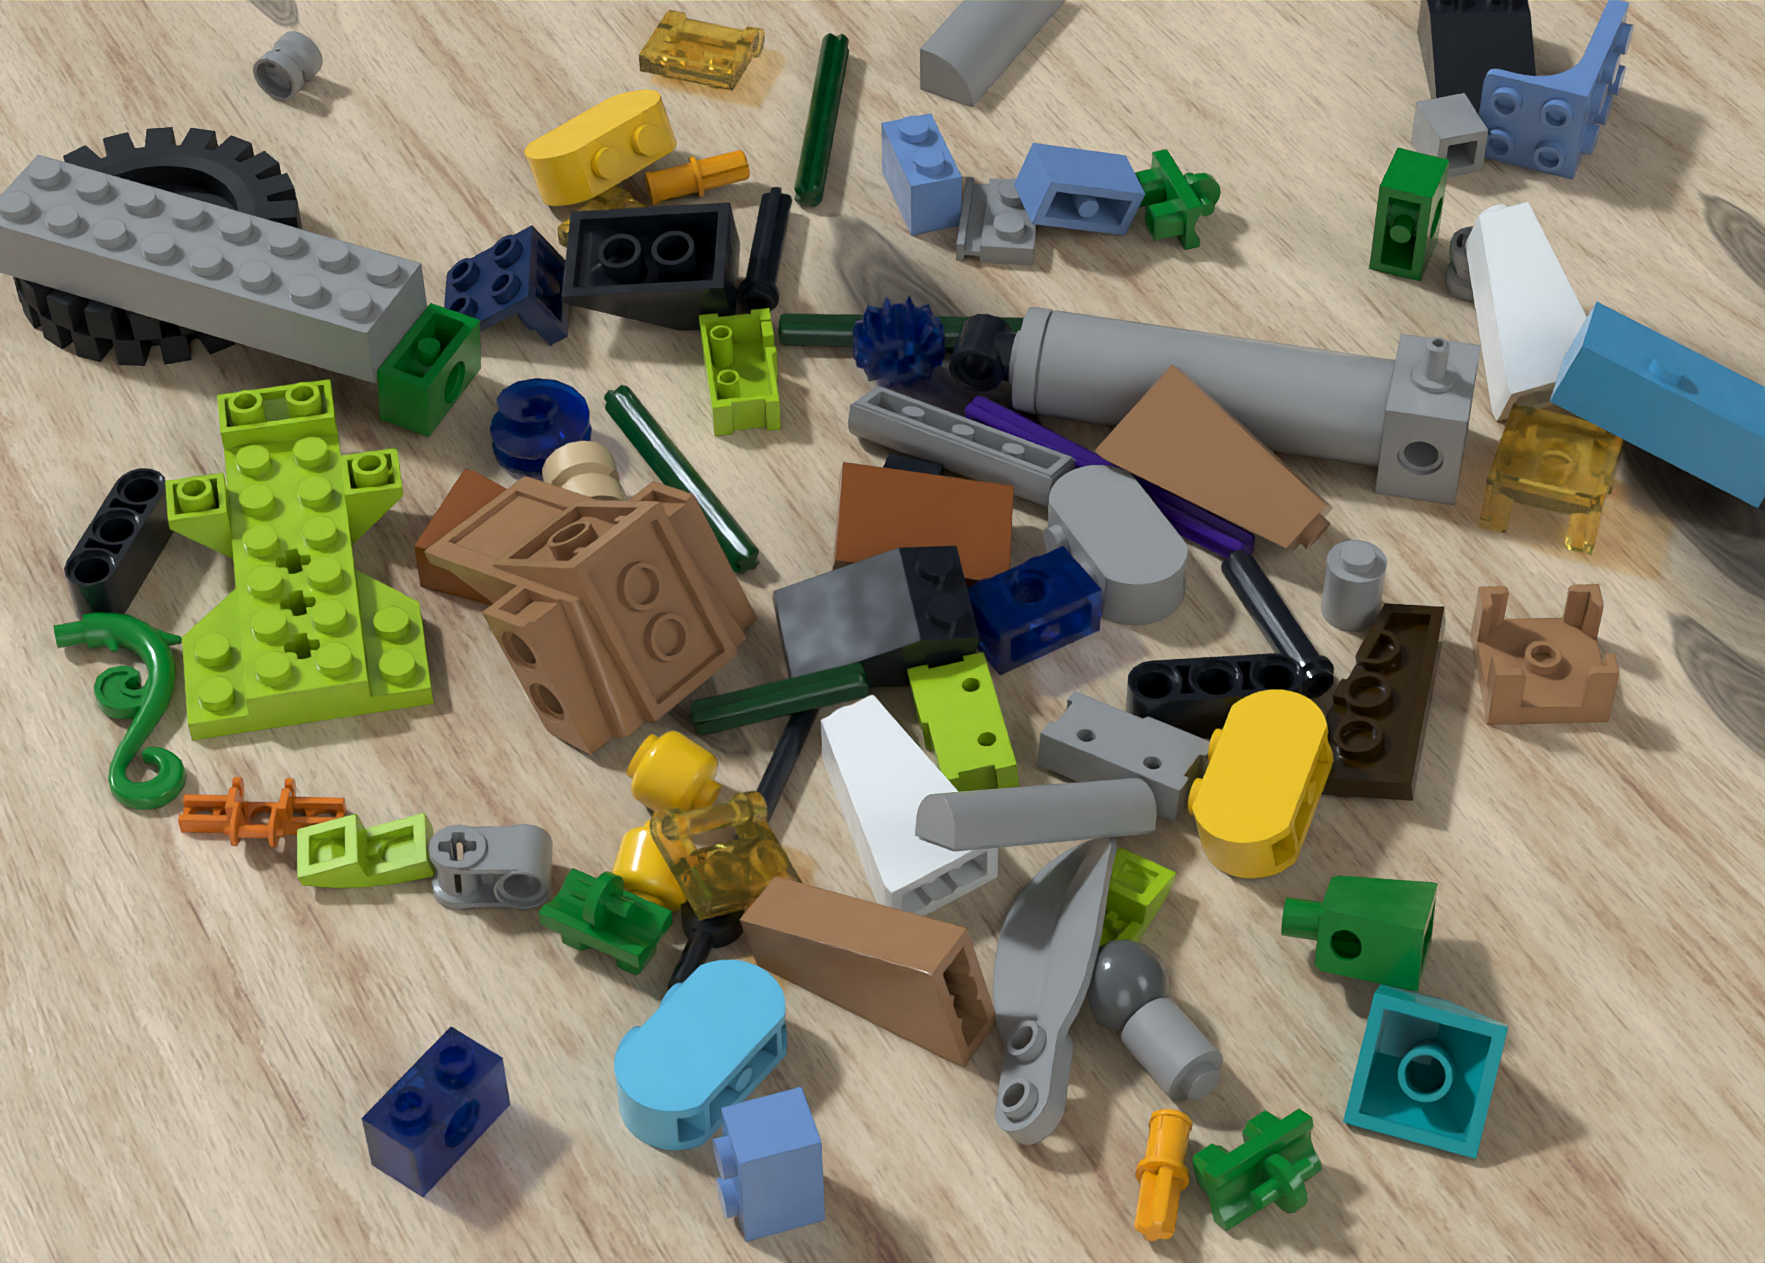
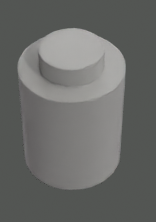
[1321,540,1387,632]
[1121,997,1223,1101]

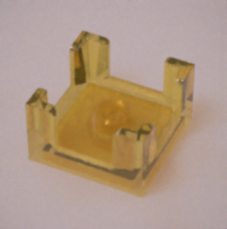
[1479,403,1624,555]

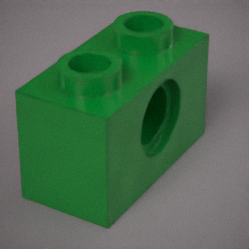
[1369,148,1450,281]
[377,303,481,437]

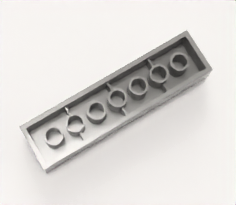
[0,155,427,383]

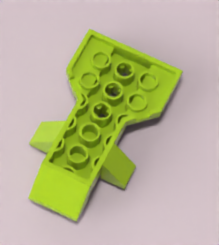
[165,379,434,741]

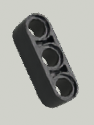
[64,468,174,620]
[1126,653,1304,739]

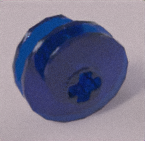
[490,378,592,477]

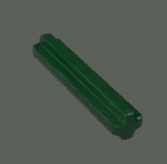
[690,662,869,736]

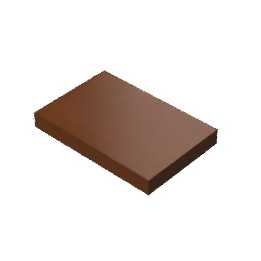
[832,462,1014,595]

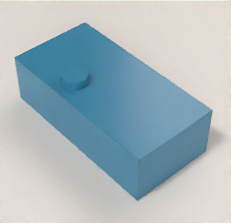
[1549,301,1765,508]

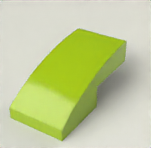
[297,813,435,888]
[1099,847,1176,947]

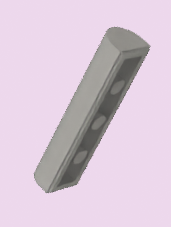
[848,386,1076,508]
[915,778,1157,852]

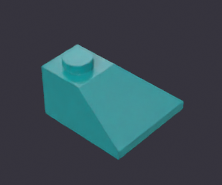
[1343,984,1509,1159]

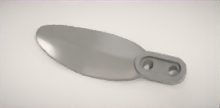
[993,837,1117,1145]

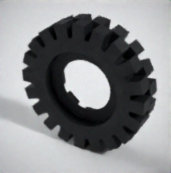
[13,127,302,366]

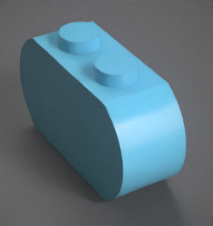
[614,960,788,1150]

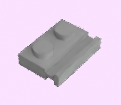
[956,177,1038,266]

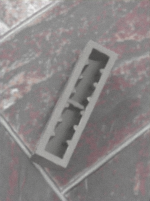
[920,0,1065,107]

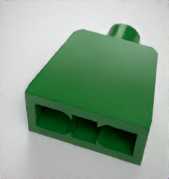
[1281,875,1438,991]

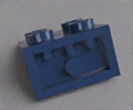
[444,225,569,346]

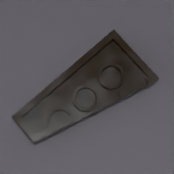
[1322,603,1446,801]

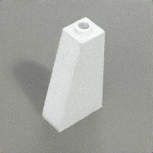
[1465,202,1587,421]
[821,694,998,916]

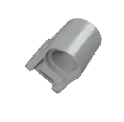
[428,824,553,910]

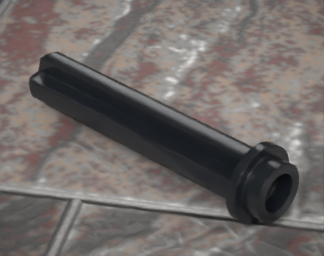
[737,187,792,314]
[1221,550,1334,699]

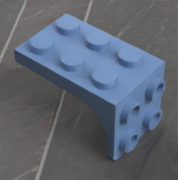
[1479,0,1634,179]

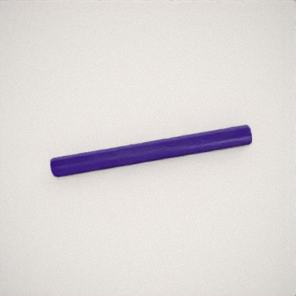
[965,396,1256,559]

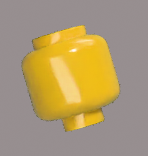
[626,730,722,823]
[611,819,701,912]

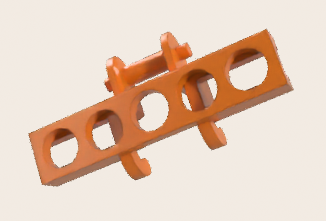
[178,777,347,848]

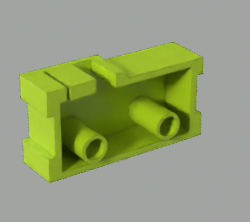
[699,308,781,436]
[907,652,1020,792]

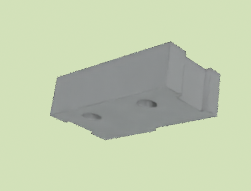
[1037,691,1210,822]

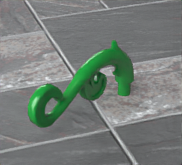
[54,612,187,810]

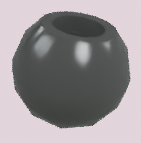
[1086,940,1170,1031]

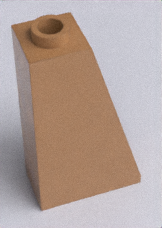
[1095,364,1333,550]
[740,876,996,1066]

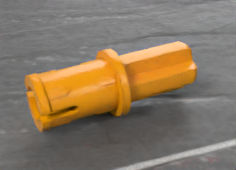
[644,150,750,205]
[1134,1109,1193,1242]

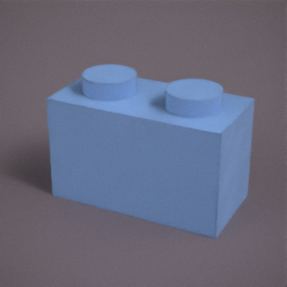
[881,113,962,236]
[1014,143,1145,235]
[712,1087,825,1242]

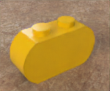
[524,89,677,206]
[1188,690,1334,879]

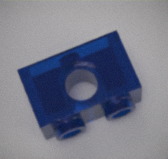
[967,546,1102,675]
[361,1026,511,1198]

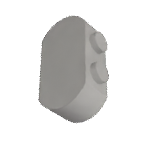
[1043,465,1188,625]

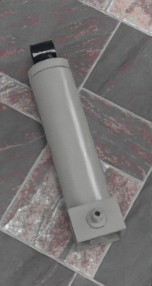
[949,307,1481,505]

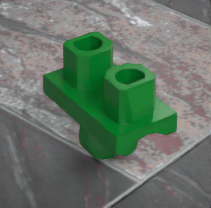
[1135,149,1221,250]
[538,868,673,975]
[1192,1108,1322,1231]

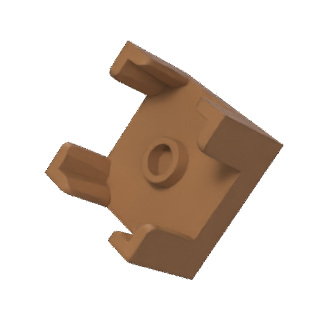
[1470,584,1620,725]

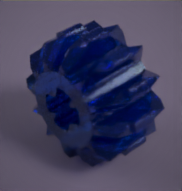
[852,296,945,389]

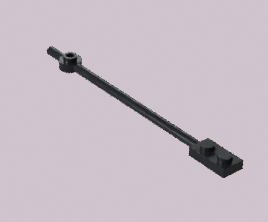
[668,453,943,989]

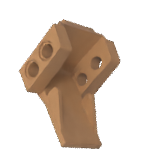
[424,476,757,755]

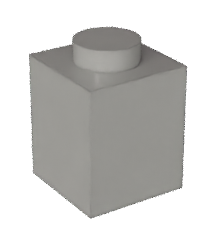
[1411,93,1488,178]

